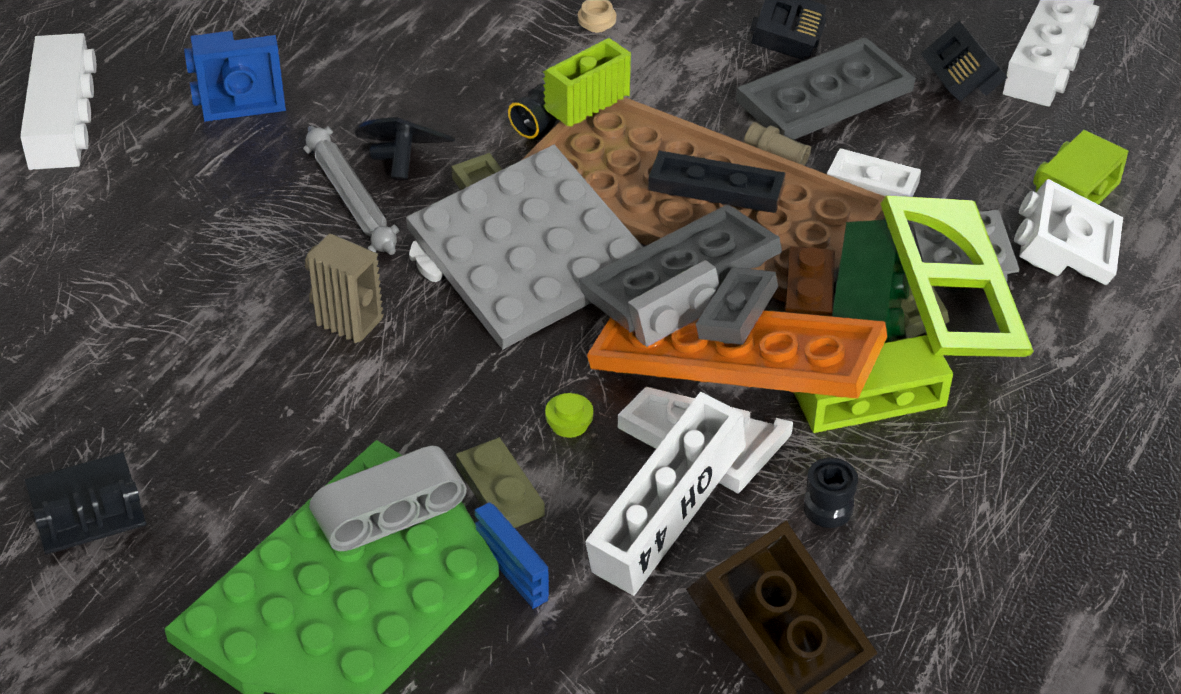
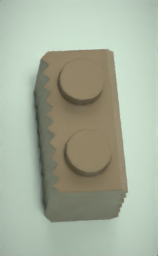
[305,233,384,343]

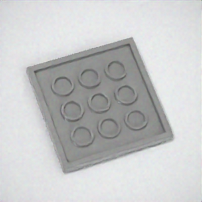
[406,144,643,350]

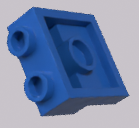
[184,31,286,122]

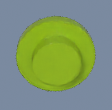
[545,393,593,438]

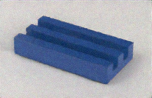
[475,502,549,609]

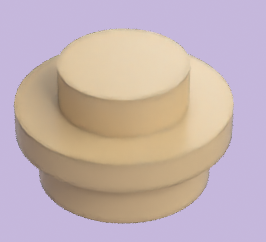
[578,0,616,33]

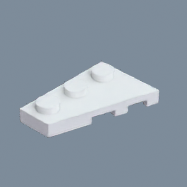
[618,387,793,494]

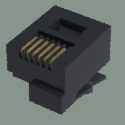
[749,0,827,60]
[921,21,1008,102]

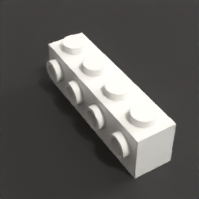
[1003,0,1099,107]

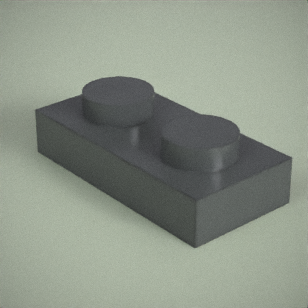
[696,267,778,345]

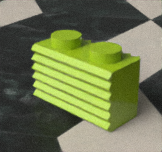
[543,38,631,126]

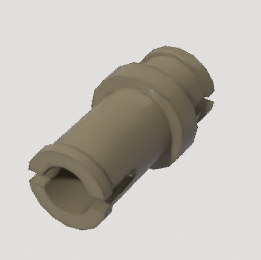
[743,122,811,166]

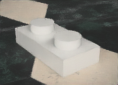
[827,148,921,197]

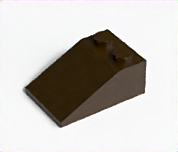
[686,521,878,694]

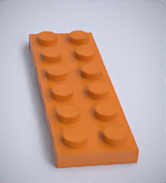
[587,311,887,399]

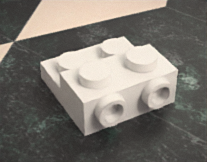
[1014,179,1123,285]

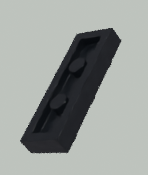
[648,150,786,213]

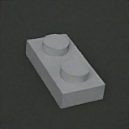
[628,260,720,347]

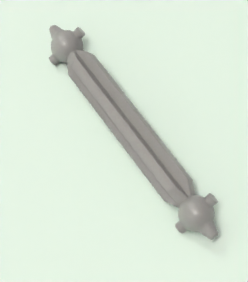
[303,126,400,255]

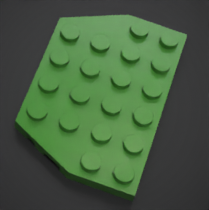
[165,440,499,694]

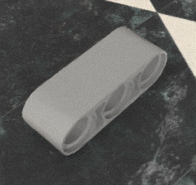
[309,446,467,551]

